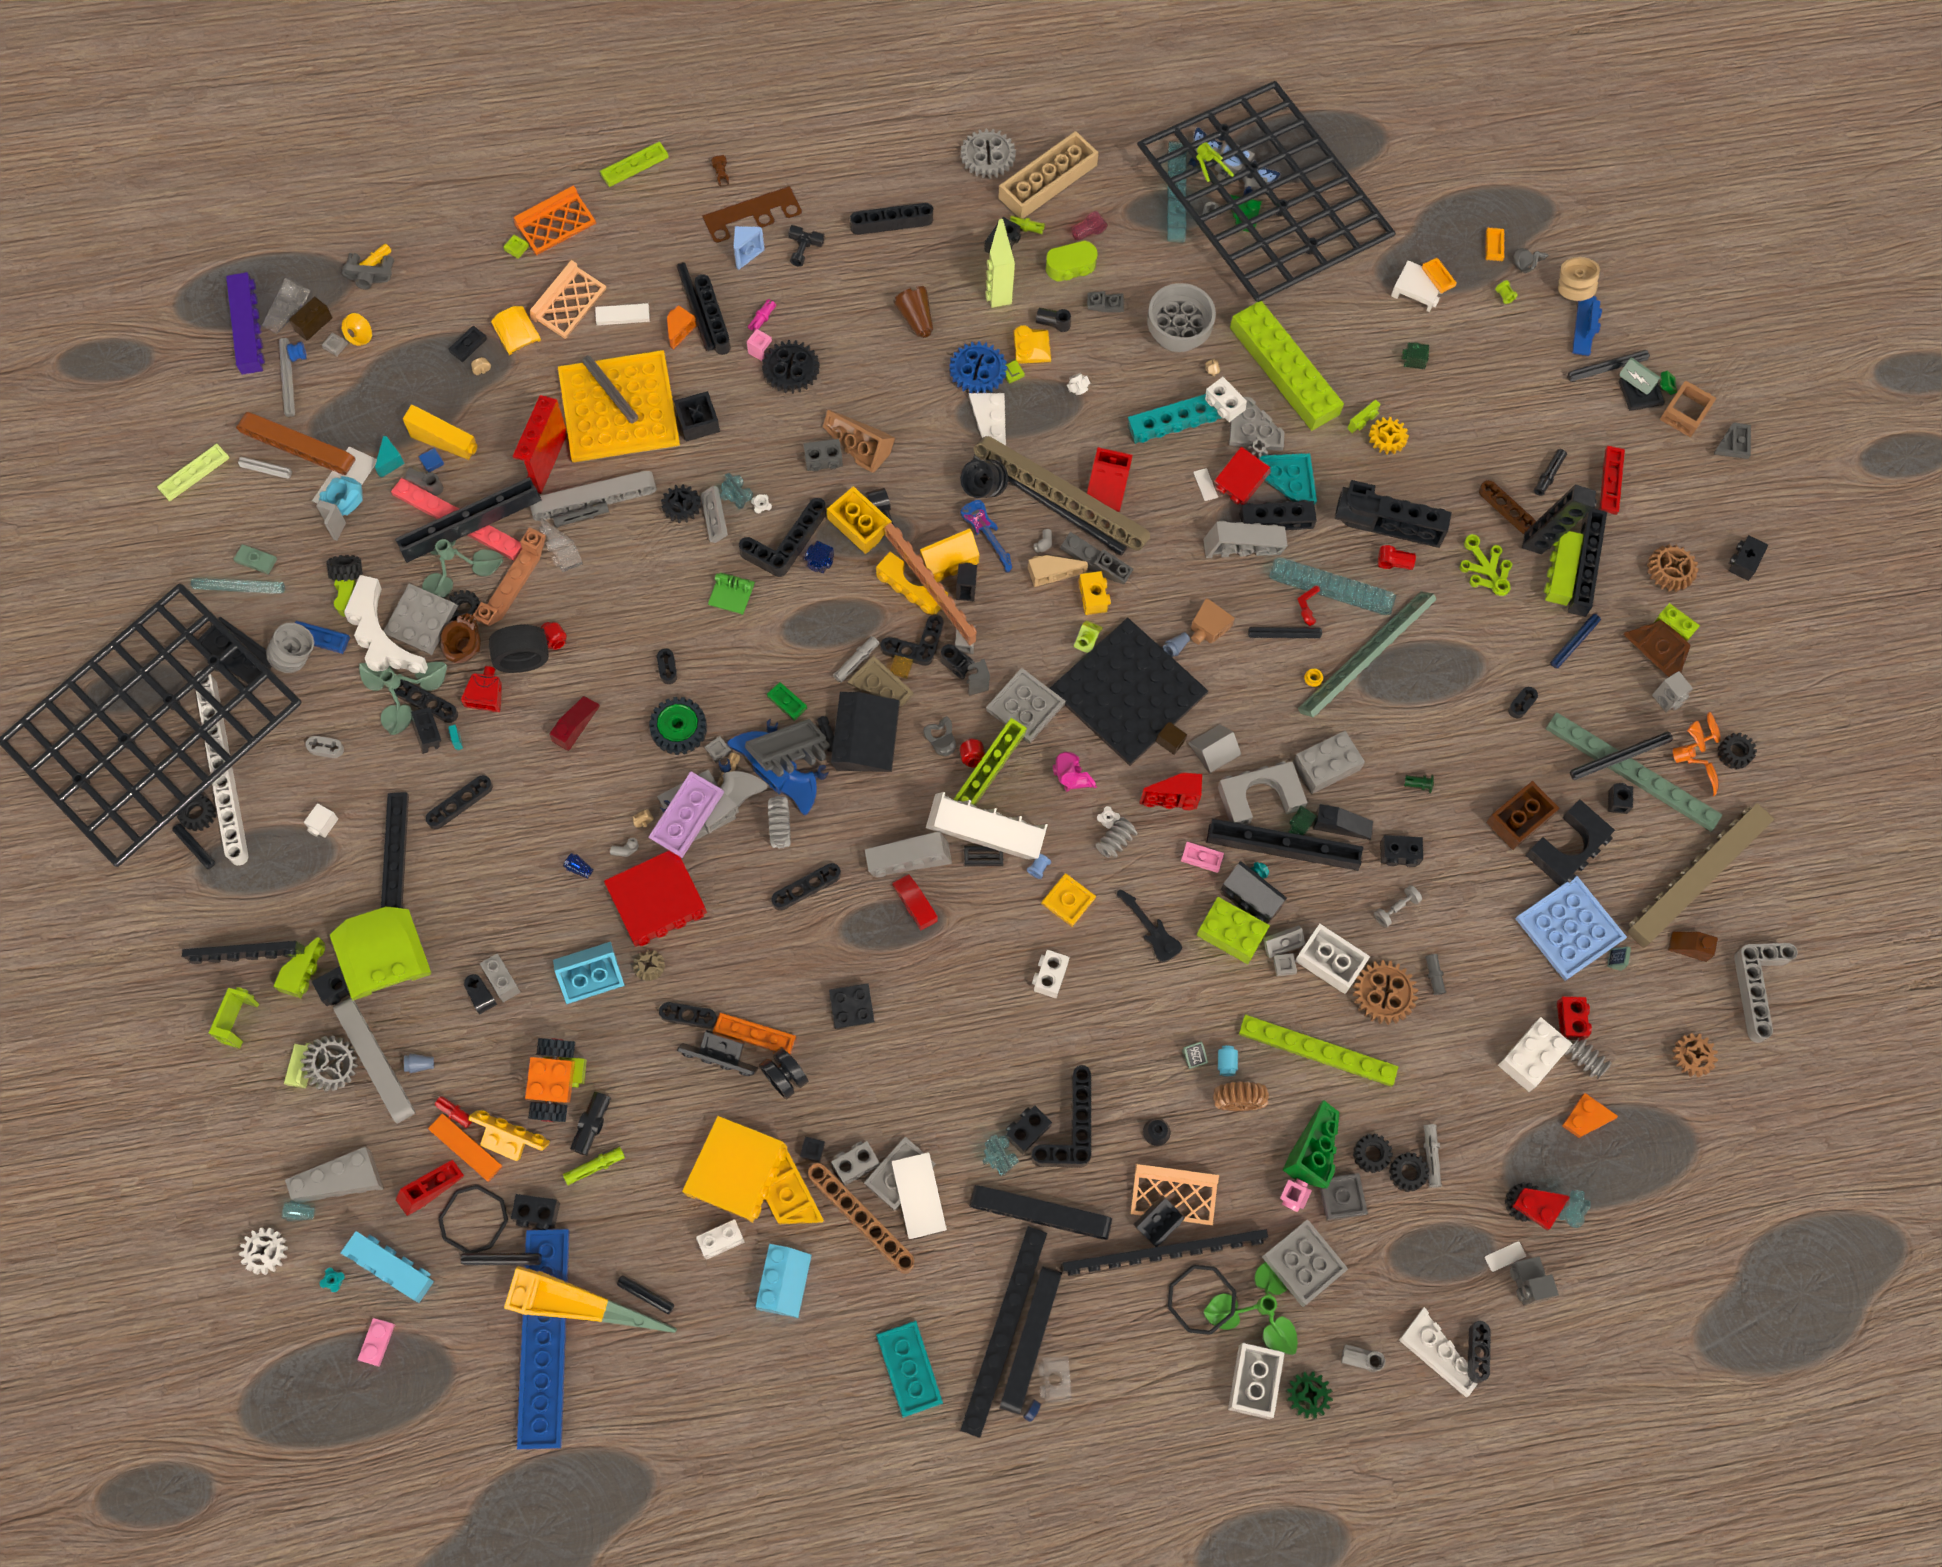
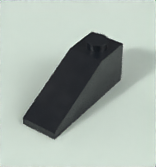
[1313,804,1373,840]

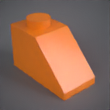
[667,305,696,350]

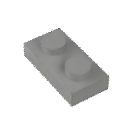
[1263,925,1305,958]

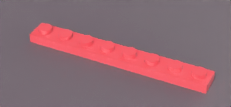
[391,478,522,561]

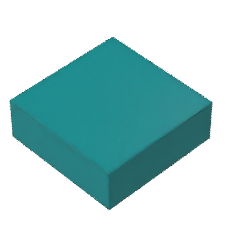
[449,724,463,750]

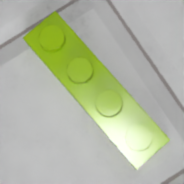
[600,141,669,187]

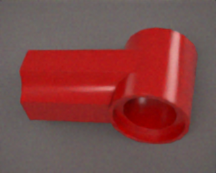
[1378,545,1416,570]

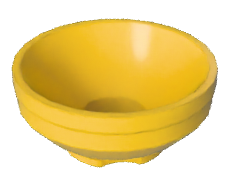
[342,313,372,346]

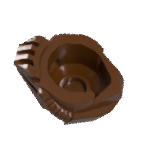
[440,613,481,663]

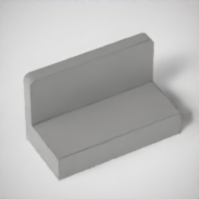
[317,500,346,541]

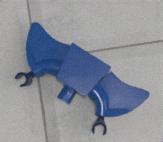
[728,719,829,815]

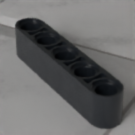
[850,203,933,235]
[694,274,731,355]

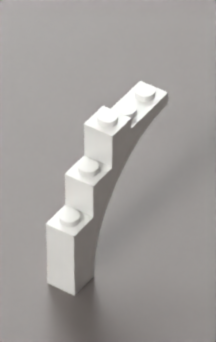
[344,575,428,674]

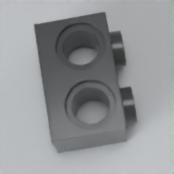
[803,439,843,471]

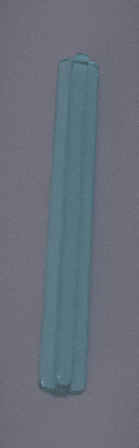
[191,578,285,593]

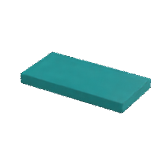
[876,1321,943,1418]

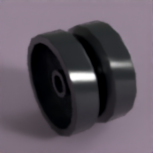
[759,1047,809,1100]

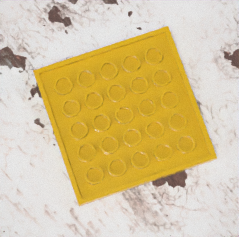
[558,350,680,463]

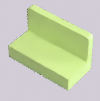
[284,1043,310,1088]

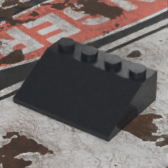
[831,692,900,772]

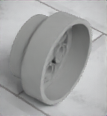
[1147,283,1216,352]

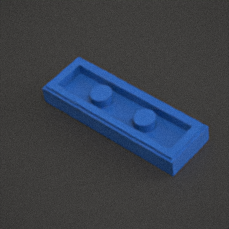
[295,621,350,654]

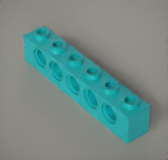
[1128,393,1234,444]

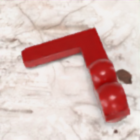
[1297,586,1320,626]

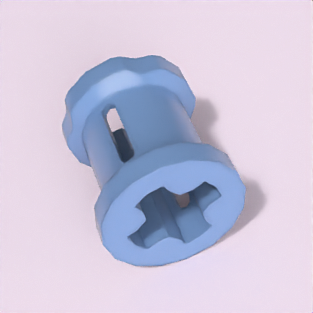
[1027,854,1051,879]

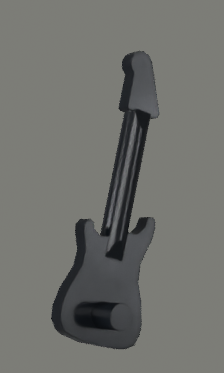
[1117,890,1182,963]

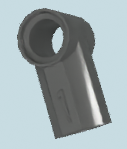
[405,466,443,496]

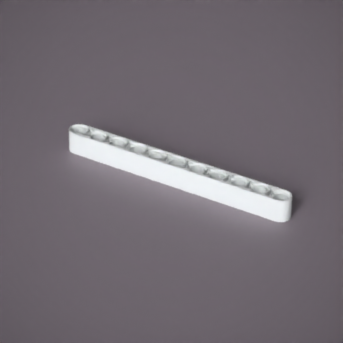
[194,670,248,866]

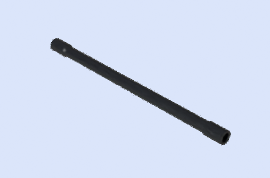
[973,455,1127,556]

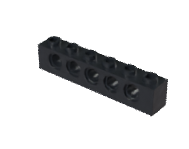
[1522,484,1597,555]
[1568,509,1607,617]

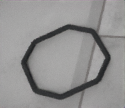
[439,1185,508,1253]
[1168,1265,1236,1335]

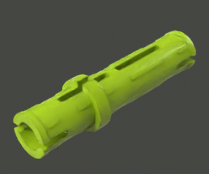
[563,1146,625,1186]

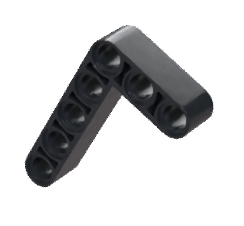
[739,498,826,577]
[1031,1065,1091,1168]

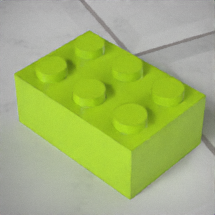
[1196,897,1270,964]

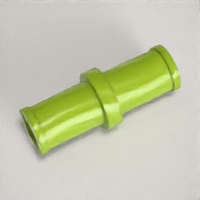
[1010,216,1045,234]

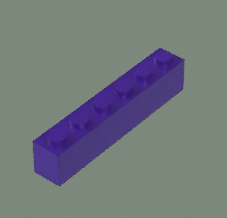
[226,272,265,375]

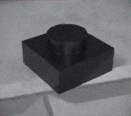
[800,1136,825,1163]

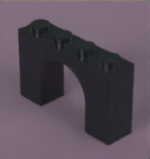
[1525,799,1615,887]

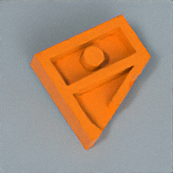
[1562,1093,1618,1138]

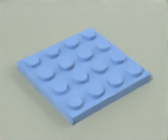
[1515,876,1627,981]

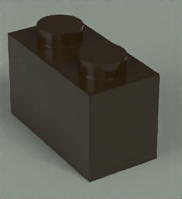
[289,296,333,341]

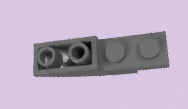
[1060,532,1134,584]

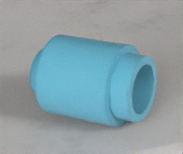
[1218,1046,1238,1076]

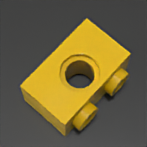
[1078,571,1111,615]

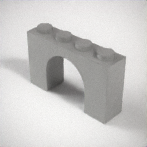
[1218,761,1307,825]

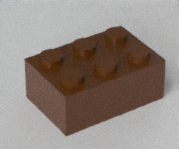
[1486,780,1560,850]

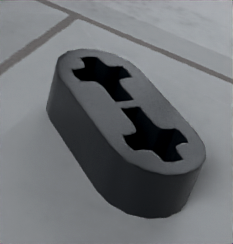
[657,648,677,684]
[1508,687,1538,719]

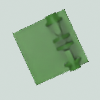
[708,572,755,614]

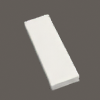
[595,303,650,325]

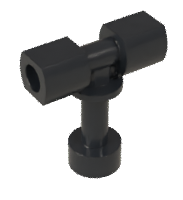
[788,225,825,267]

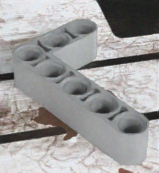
[1734,943,1798,1043]

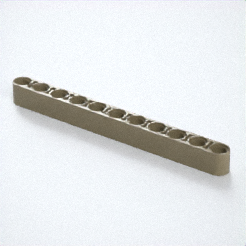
[974,436,1150,551]

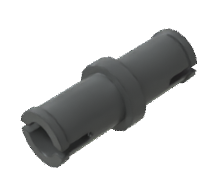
[1425,954,1446,995]

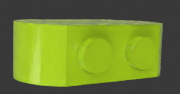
[1046,241,1098,282]

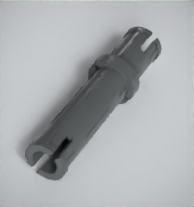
[553,501,609,528]

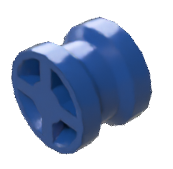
[287,342,307,362]

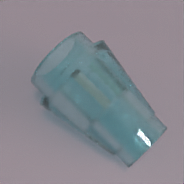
[282,1200,315,1221]

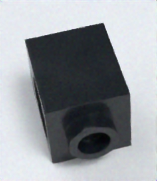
[1608,783,1633,814]

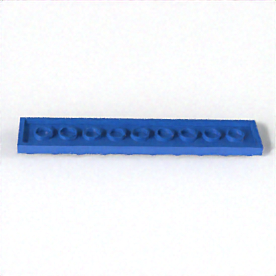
[517,1229,570,1450]

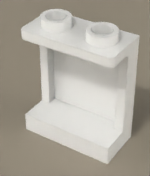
[1391,261,1443,312]

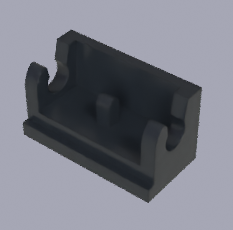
[411,707,441,754]

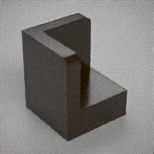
[1156,722,1188,755]

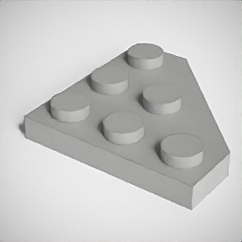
[1229,397,1285,451]

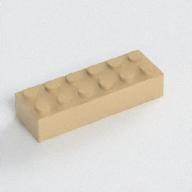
[999,131,1099,219]

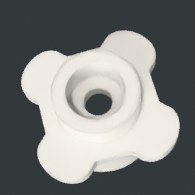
[751,494,772,514]
[1097,806,1120,829]

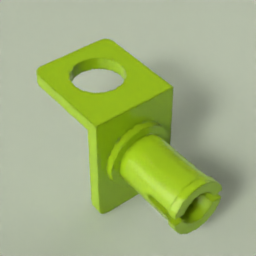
[1074,620,1103,653]

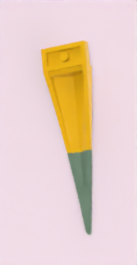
[504,1266,677,1333]

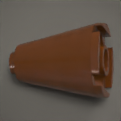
[893,286,933,338]

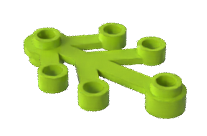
[1459,534,1512,596]

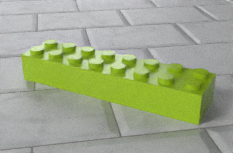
[1230,301,1344,431]

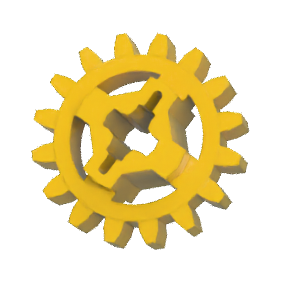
[1369,417,1409,455]

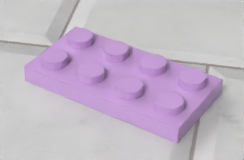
[649,772,724,858]

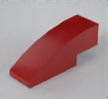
[892,874,938,931]

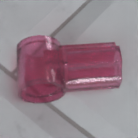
[1071,211,1108,241]

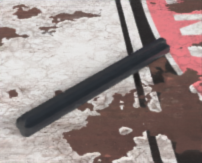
[677,262,715,352]
[1570,732,1673,780]

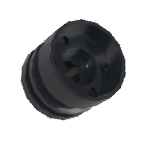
[960,459,1009,498]

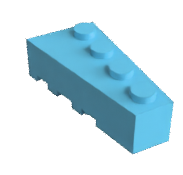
[341,1231,434,1303]

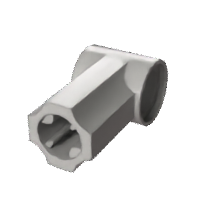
[1341,1344,1385,1372]

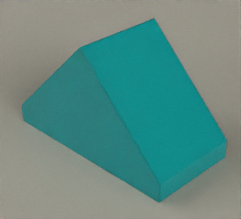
[375,436,405,477]

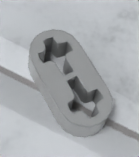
[306,736,344,758]

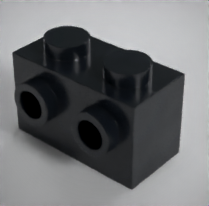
[1380,835,1423,867]

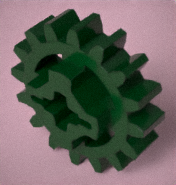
[1286,1371,1333,1419]

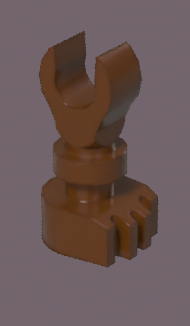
[711,155,729,187]

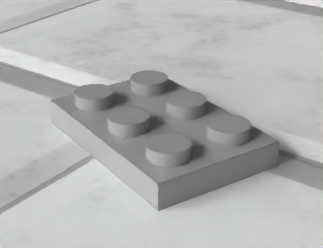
[864,1137,936,1211]

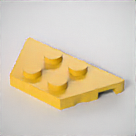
[766,1152,824,1224]

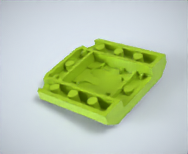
[330,907,431,1001]

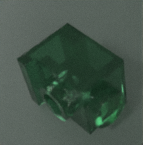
[1288,806,1317,836]

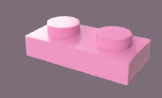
[1181,842,1224,873]
[358,1318,395,1367]

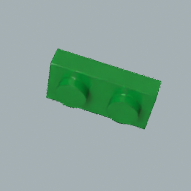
[767,682,807,721]

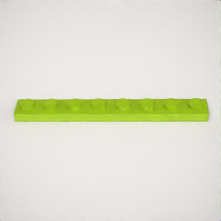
[1238,1015,1399,1087]

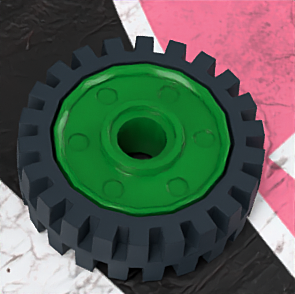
[649,697,707,755]

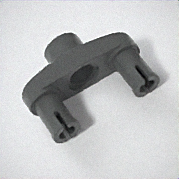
[342,253,394,290]

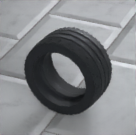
[489,624,549,673]

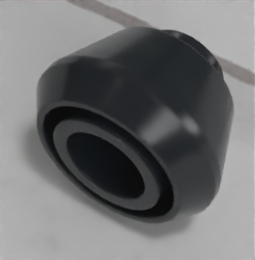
[1143,1118,1171,1146]

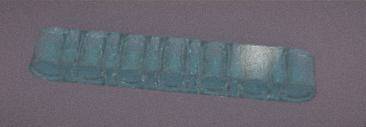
[1167,141,1186,243]
[1269,558,1396,615]

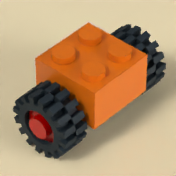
[525,1038,575,1122]

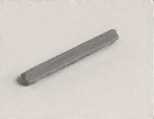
[279,338,295,417]

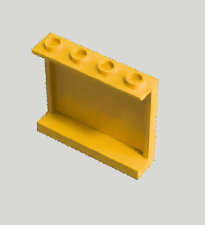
[682,1116,788,1223]

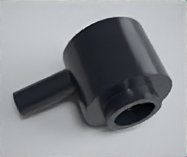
[866,487,893,524]

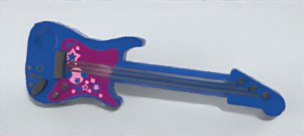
[960,500,1012,572]

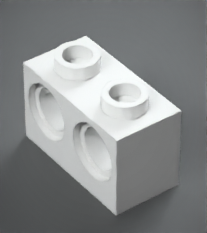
[1206,377,1247,422]
[1032,950,1070,998]
[696,1219,745,1260]

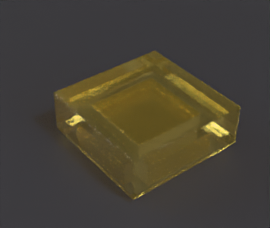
[890,655,913,679]

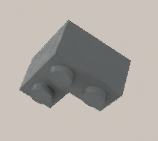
[1510,1256,1559,1306]

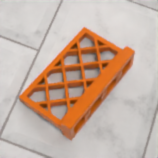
[513,185,596,255]

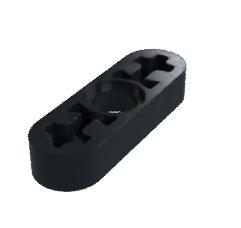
[659,1002,717,1029]
[1468,1321,1491,1384]

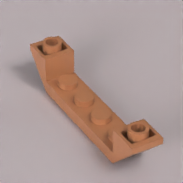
[473,527,546,626]

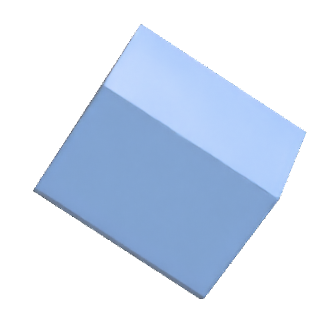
[734,226,764,270]

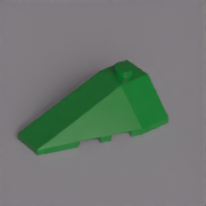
[1283,1100,1339,1189]

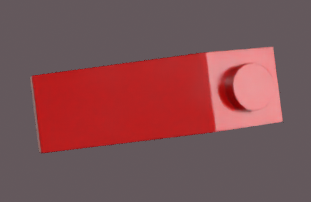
[396,1160,464,1216]

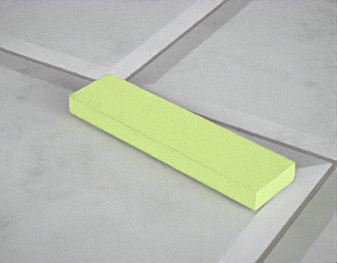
[157,444,229,502]

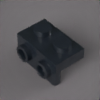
[1134,1195,1185,1247]

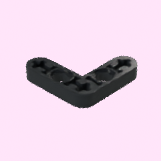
[881,614,944,666]

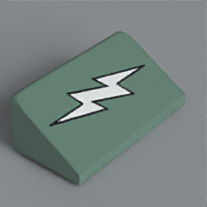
[1619,357,1660,395]

